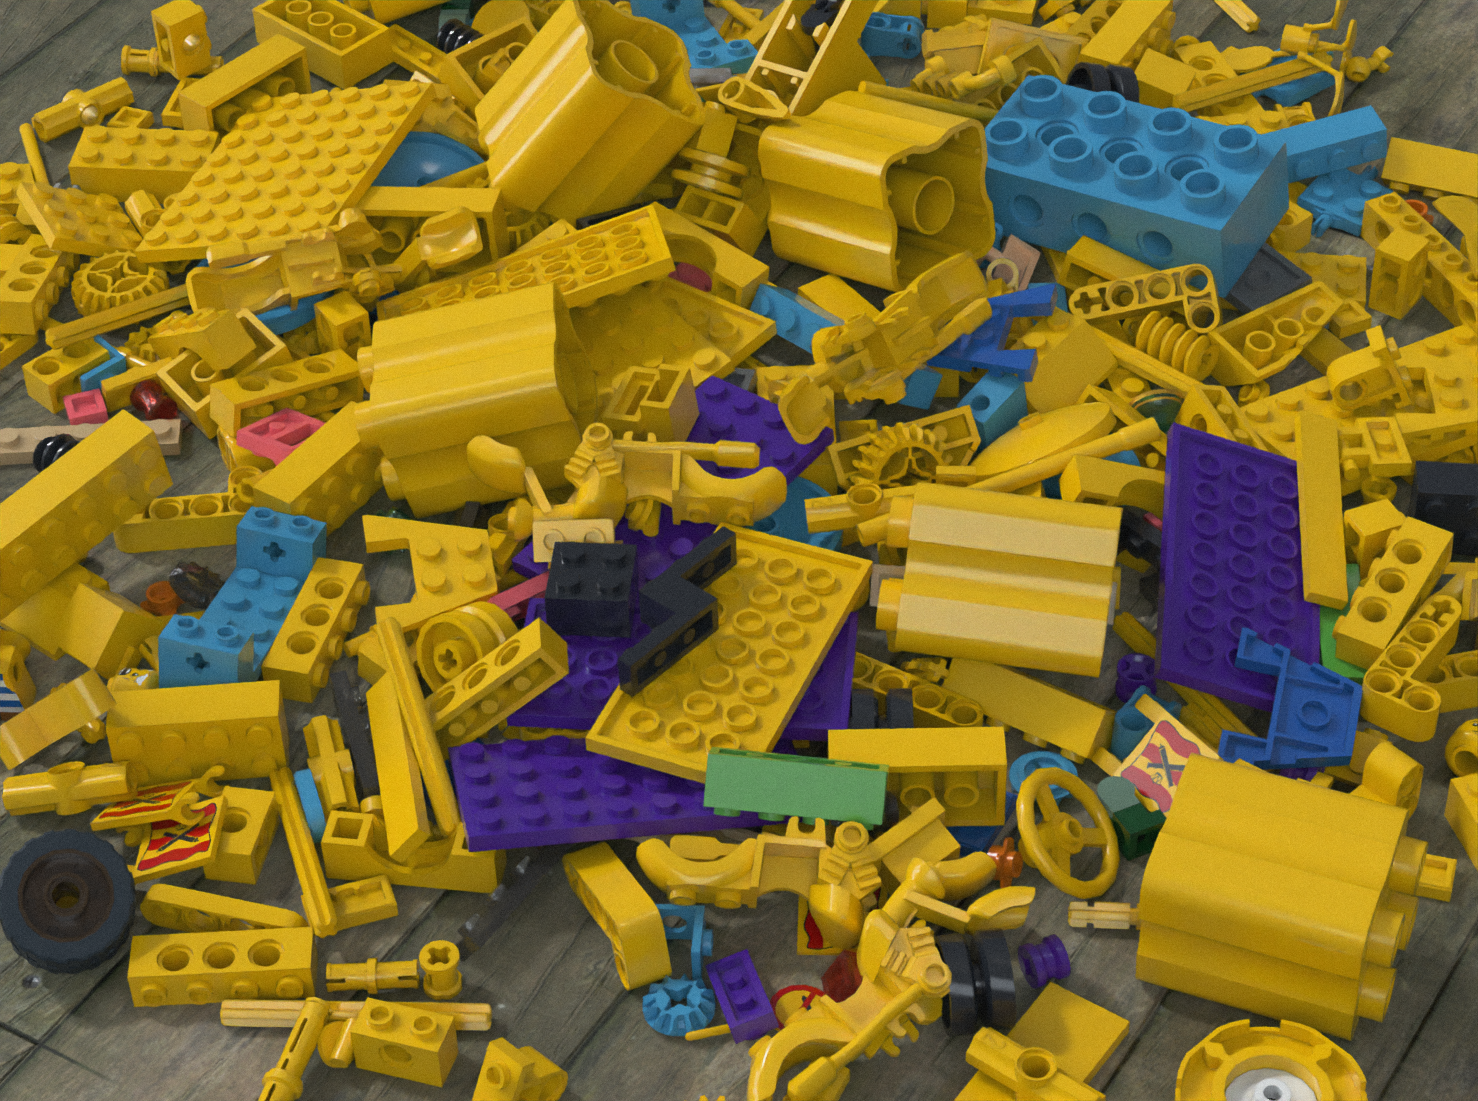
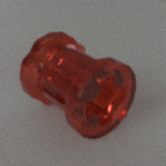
[130,379,178,421]

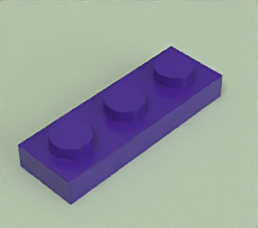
[705,949,779,1044]

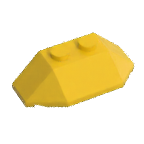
[825,405,981,491]

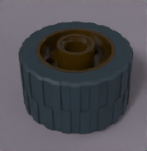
[0,829,136,975]

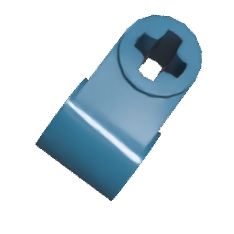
[860,12,925,59]
[1110,685,1181,761]

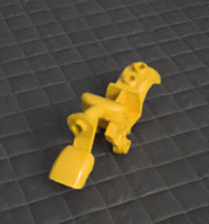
[186,206,483,316]
[767,251,992,445]
[467,422,787,542]
[636,816,996,949]
[747,857,1036,1101]

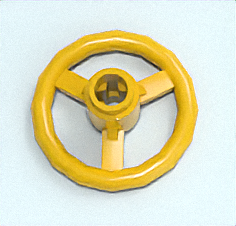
[1016,767,1120,899]

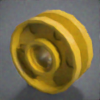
[670,147,751,200]

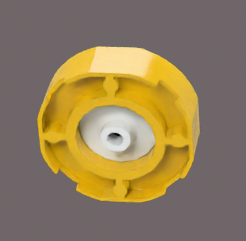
[1174,1019,1368,1101]

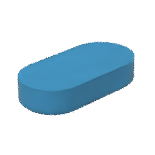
[293,768,326,844]

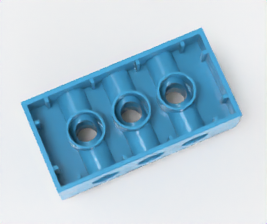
[984,75,1289,298]

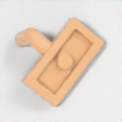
[976,234,1041,291]

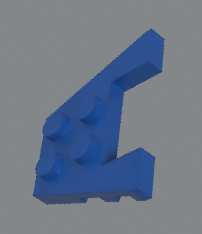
[927,284,1058,382]
[1217,627,1363,770]

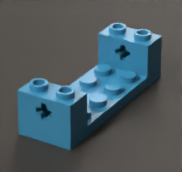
[630,0,758,102]
[158,506,327,689]

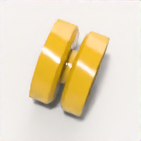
[416,601,518,692]

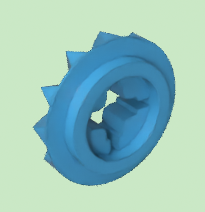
[1009,751,1078,806]
[643,973,716,1036]

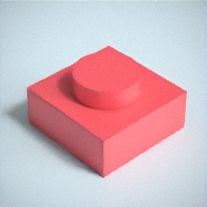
[63,388,109,425]

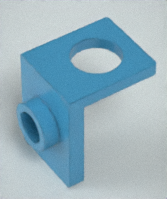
[80,335,127,394]
[655,904,713,980]

